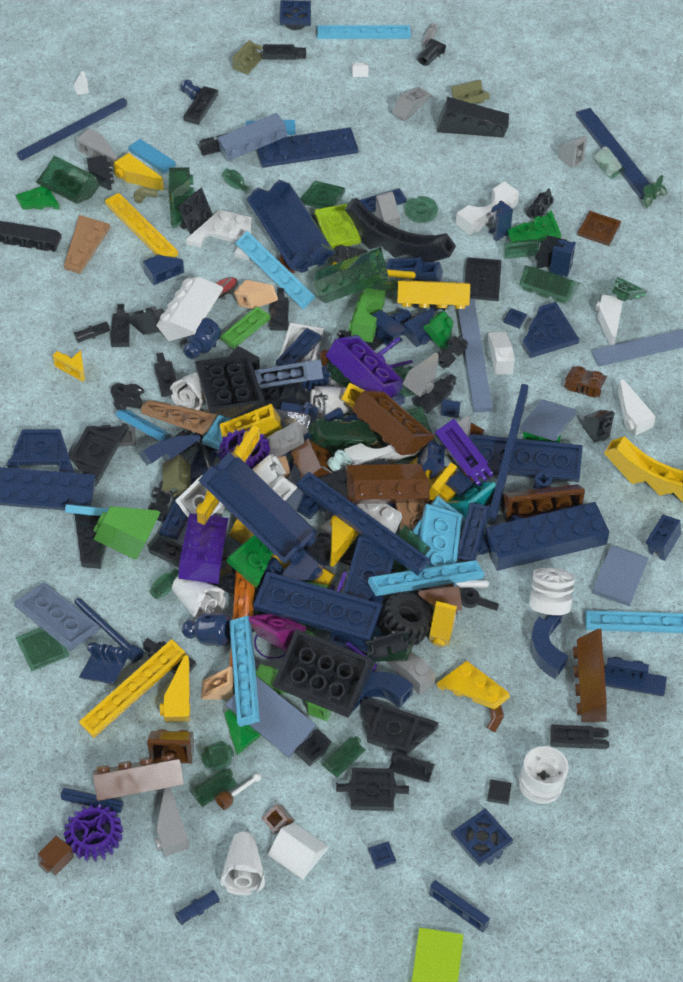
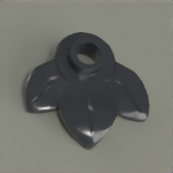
[110,383,145,410]

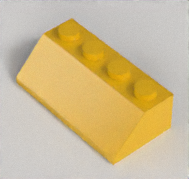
[397,280,470,309]

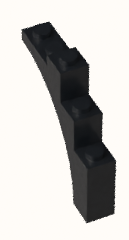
[345,197,456,262]

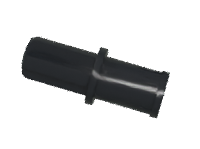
[74,322,110,343]

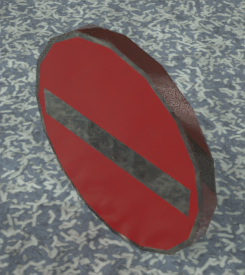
[215,277,238,299]

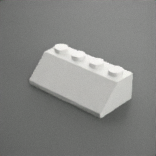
[156,277,223,341]

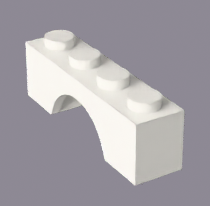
[456,181,519,235]
[344,443,421,465]

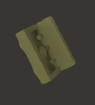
[451,79,490,104]

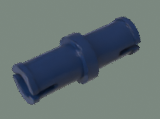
[174,890,220,925]

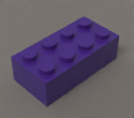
[326,335,404,397]
[178,513,228,584]

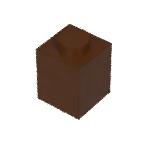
[37,836,74,876]

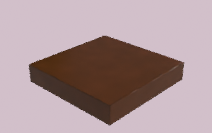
[577,211,621,246]

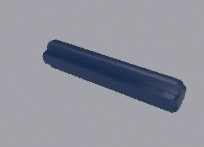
[61,787,124,813]

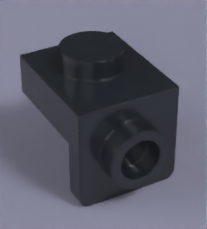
[310,536,330,566]
[295,729,331,766]

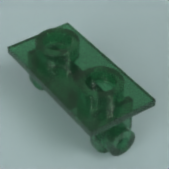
[322,736,366,778]
[190,768,237,808]

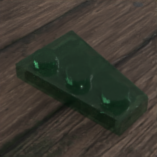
[612,276,647,302]

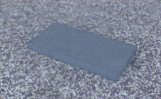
[14,582,100,651]
[225,676,317,758]

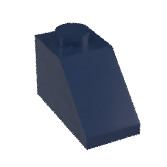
[143,255,184,286]
[404,308,434,347]
[282,549,325,582]

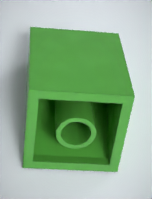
[93,506,160,560]

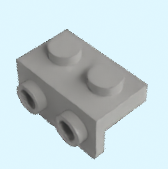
[267,421,308,458]

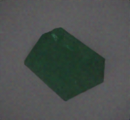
[36,155,100,204]
[168,167,195,228]
[519,265,581,304]
[309,418,377,449]

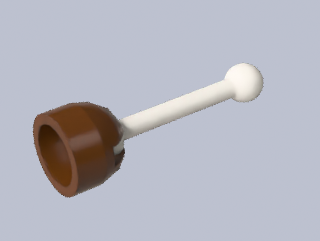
[215,773,261,811]

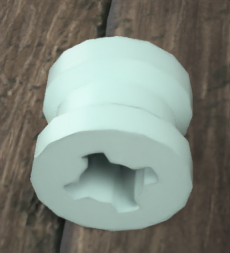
[327,450,352,472]

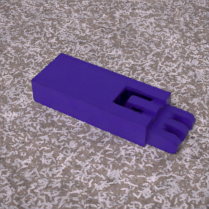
[435,419,494,486]

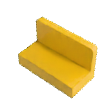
[425,463,457,501]

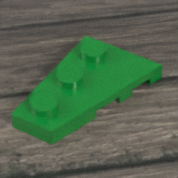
[507,211,561,247]
[226,535,273,588]

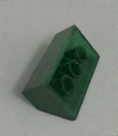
[314,247,389,303]

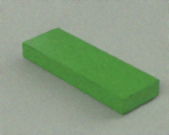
[220,306,270,349]

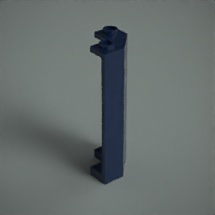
[247,179,335,273]
[198,452,318,564]

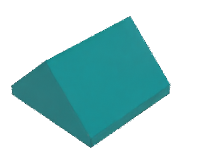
[446,482,496,517]

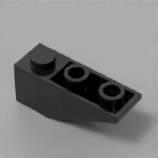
[261,382,310,410]

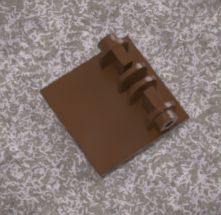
[564,366,607,398]

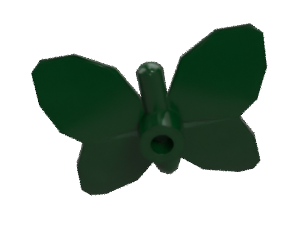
[643,175,668,209]

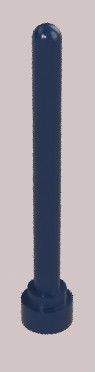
[75,598,144,663]

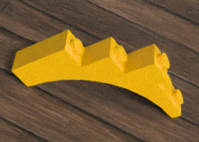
[604,436,683,503]

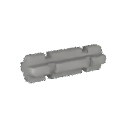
[422,23,438,46]

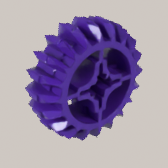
[219,428,270,469]
[63,804,123,862]

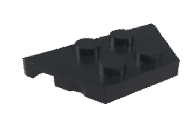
[69,423,129,487]
[362,698,439,755]

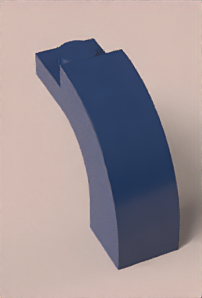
[530,614,568,679]
[351,672,413,714]

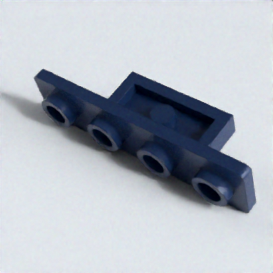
[604,657,667,696]

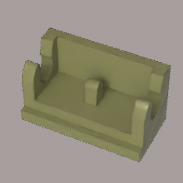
[232,40,263,75]
[162,454,191,497]

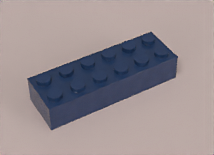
[484,502,610,571]

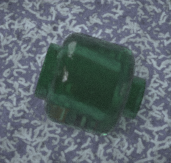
[201,740,234,772]

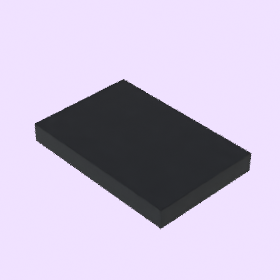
[465,257,502,301]

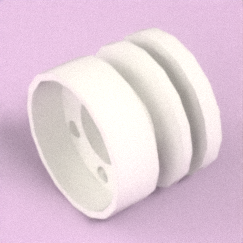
[529,568,575,615]
[519,746,569,804]

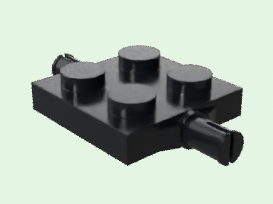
[336,767,409,811]

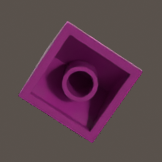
[249,614,306,652]

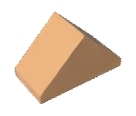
[201,666,234,700]

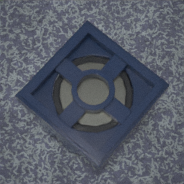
[280,0,311,30]
[451,808,513,867]

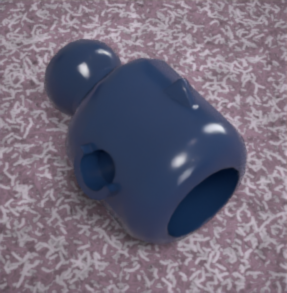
[183,318,221,359]
[182,613,232,647]

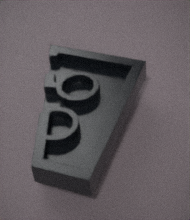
[74,513,107,569]

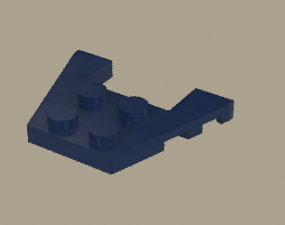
[6,429,74,473]

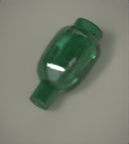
[222,168,249,192]
[150,568,179,599]

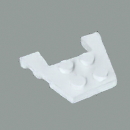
[186,210,252,260]
[321,503,402,535]

